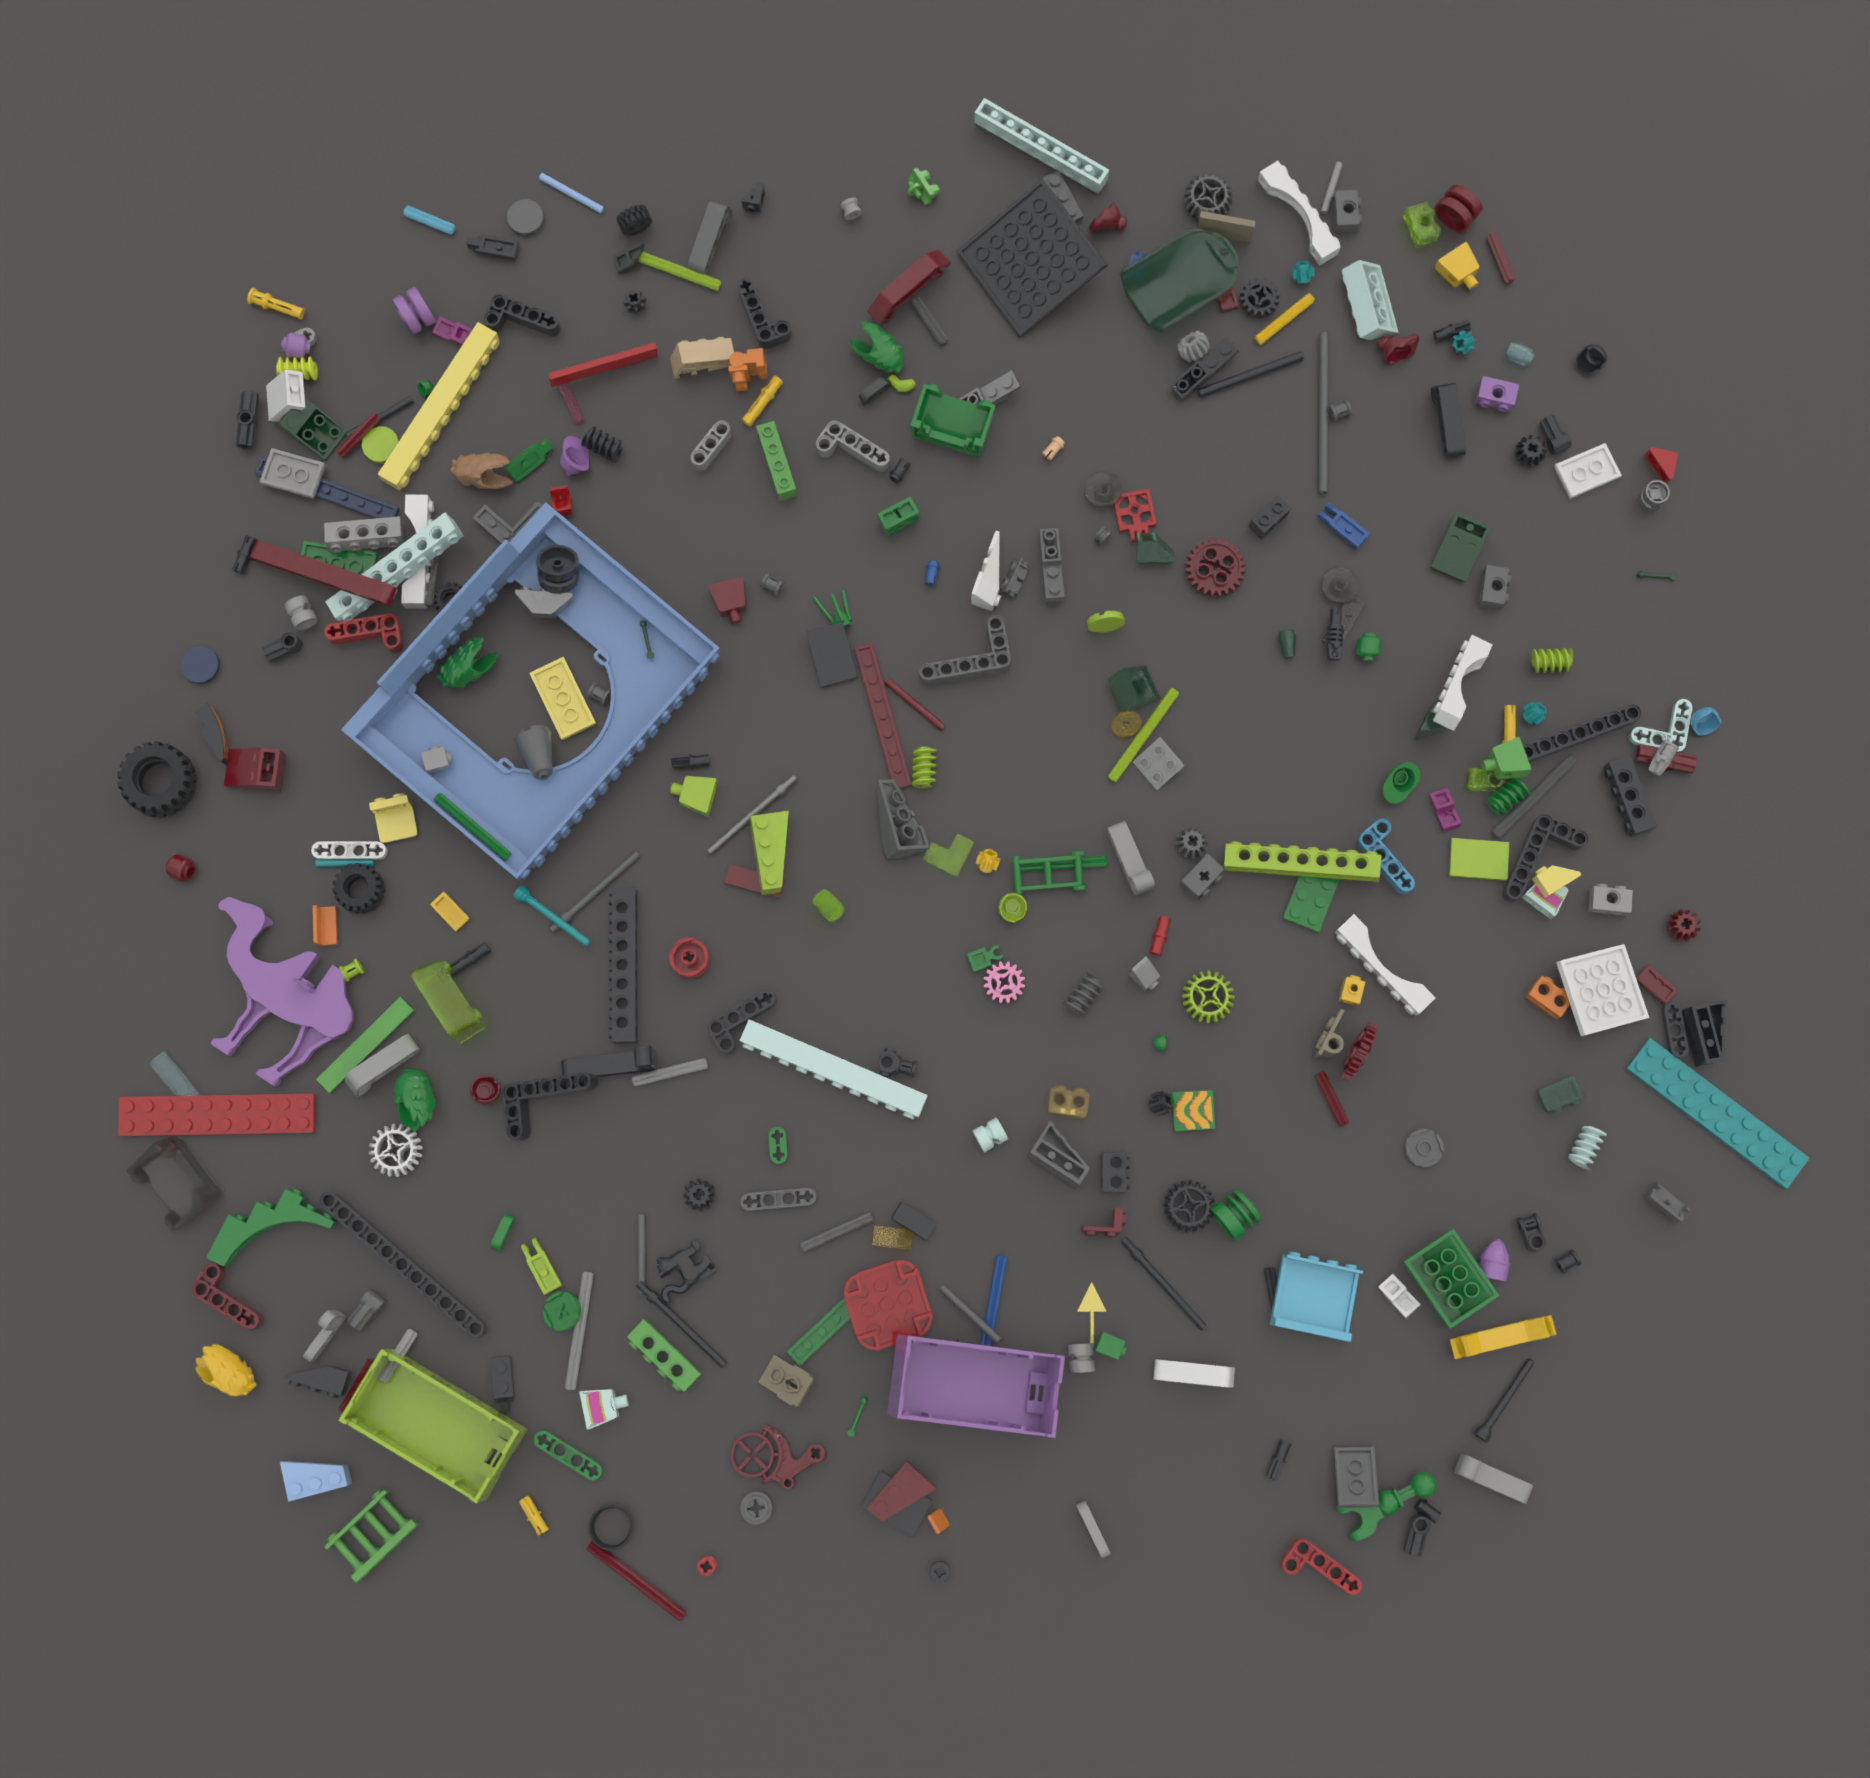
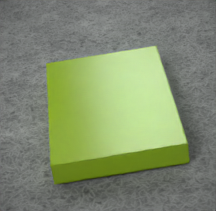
[1449,838,1509,881]

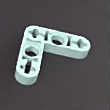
[1629,699,1692,753]

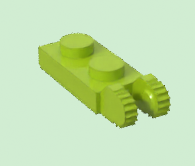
[521,1238,562,1295]

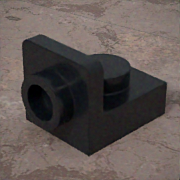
[741,183,765,213]

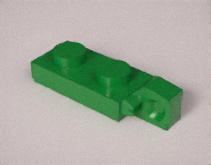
[504,439,553,482]

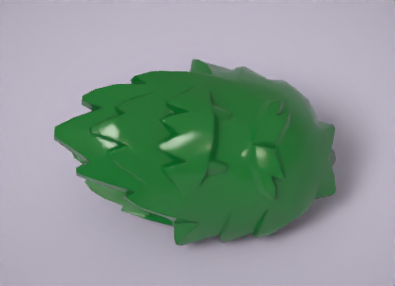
[850,321,904,375]
[437,637,498,689]
[394,1068,436,1132]

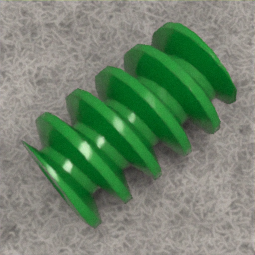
[1486,778,1530,818]

